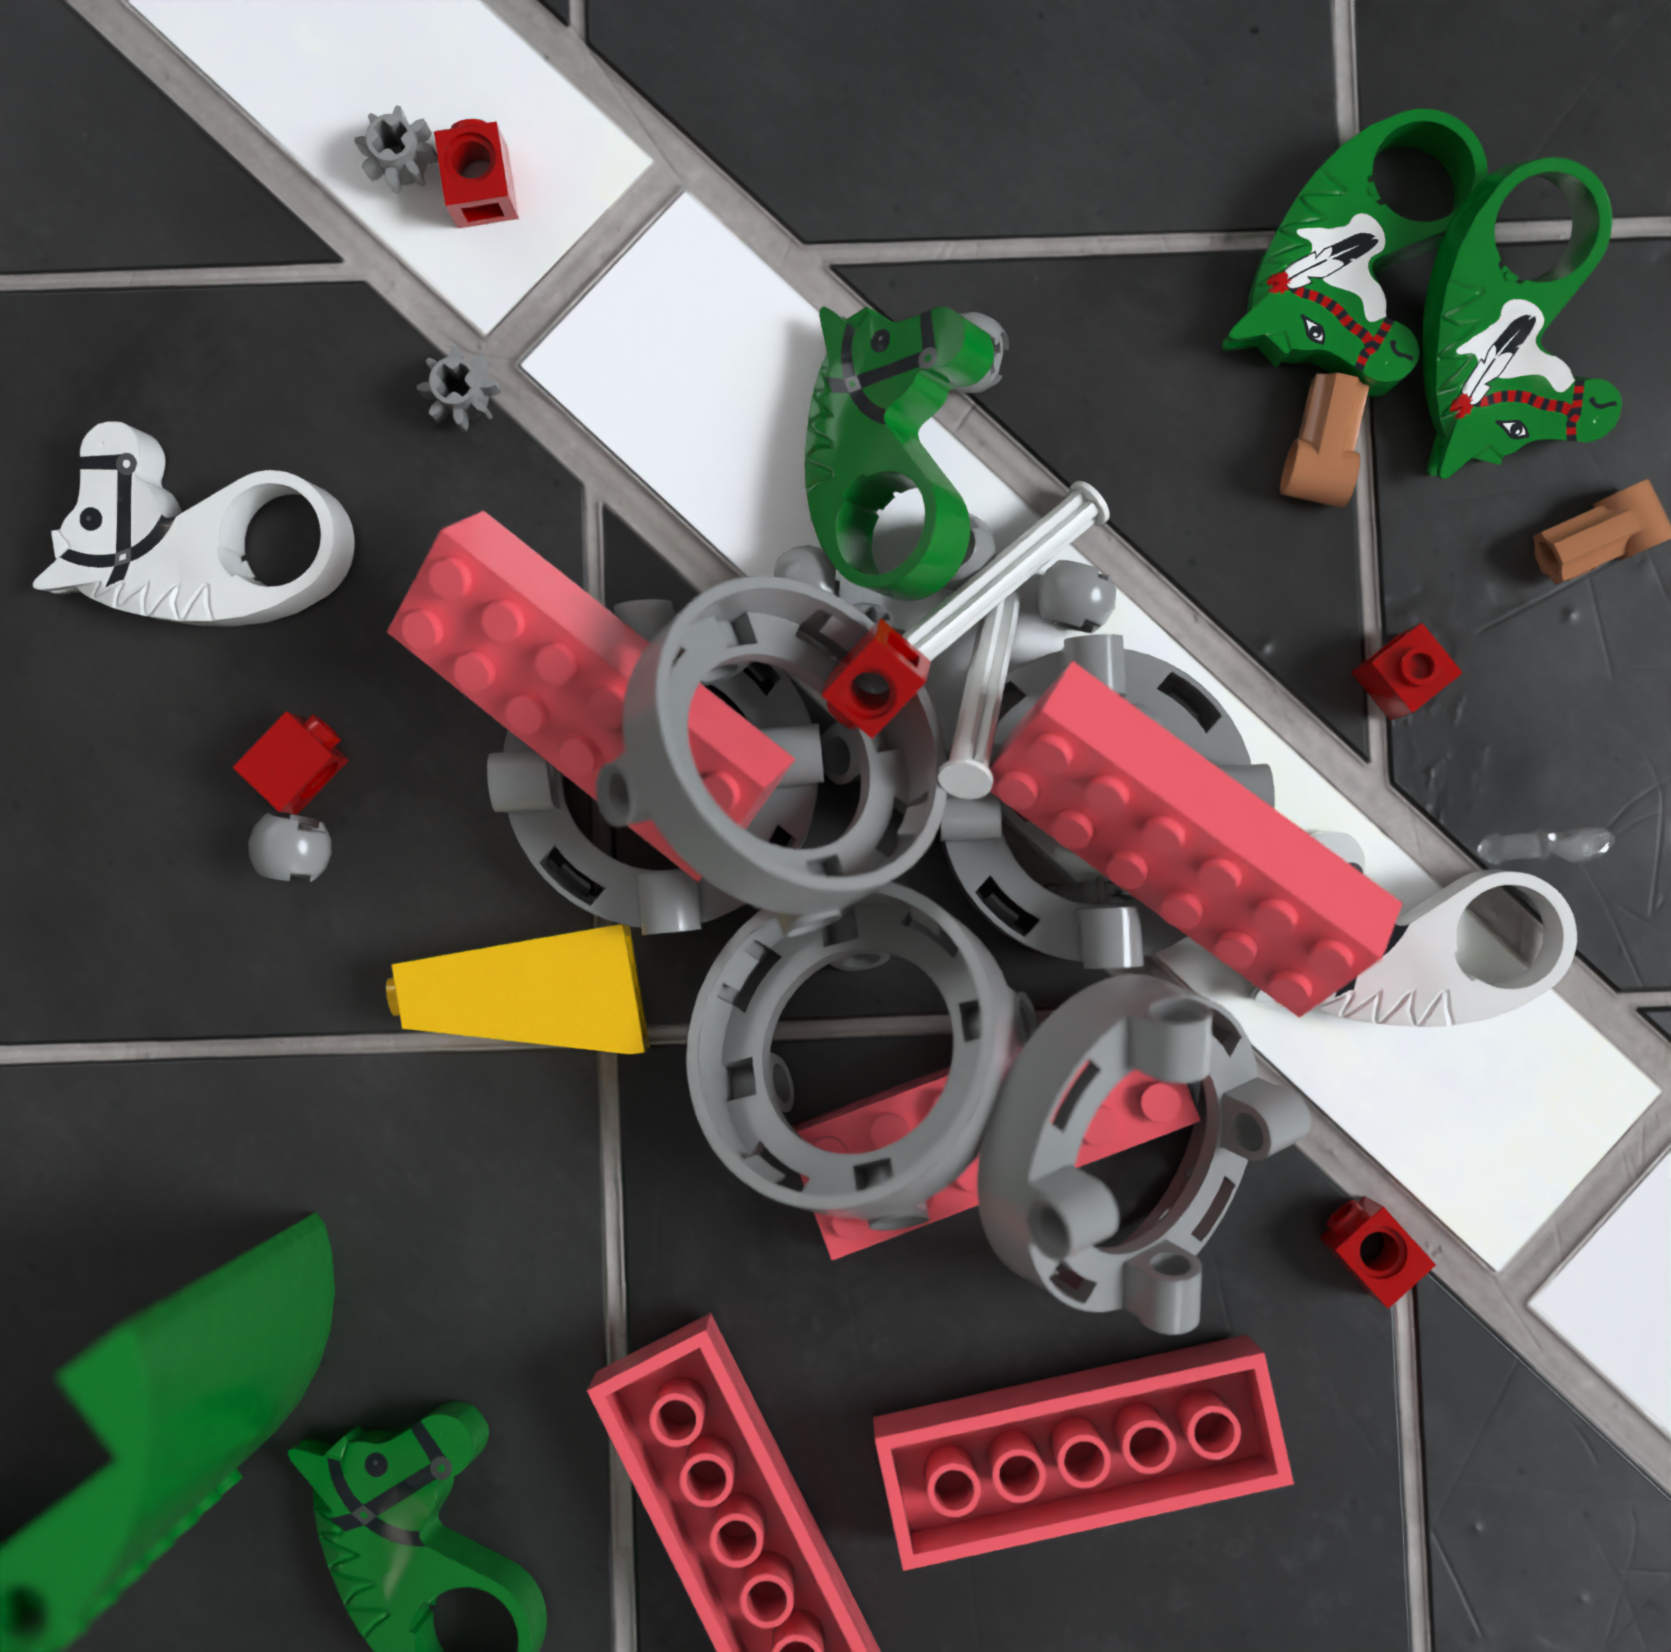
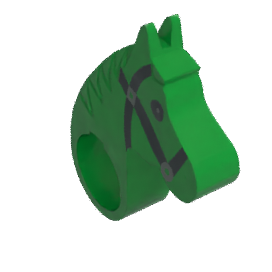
[804,306,994,601]
[288,1401,547,1652]

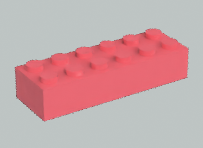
[387,511,796,882]
[988,661,1403,1018]
[792,1062,1201,1260]
[587,1313,881,1652]
[873,1334,1294,1571]

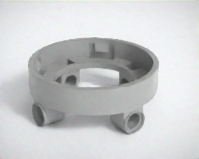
[596,576,947,938]
[487,599,824,935]
[938,634,1275,969]
[686,882,1039,1230]
[977,974,1311,1334]

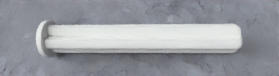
[902,481,1109,661]
[938,589,1021,799]

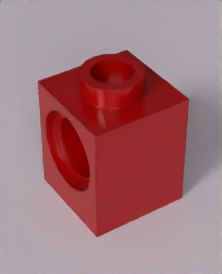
[434,119,519,229]
[821,618,931,739]
[1351,622,1463,721]
[232,711,349,815]
[1318,1196,1436,1309]

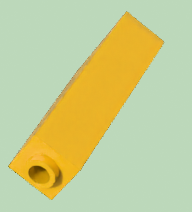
[386,924,651,1055]

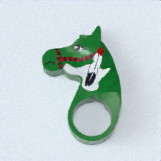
[1221,109,1488,397]
[1422,157,1622,479]

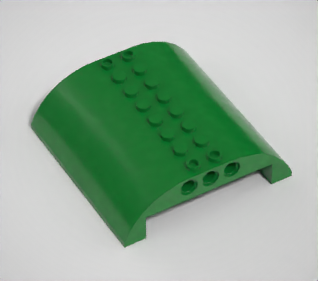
[0,1212,335,1652]

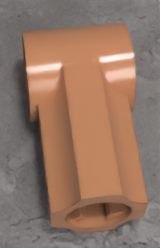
[1280,373,1369,508]
[1533,479,1671,585]

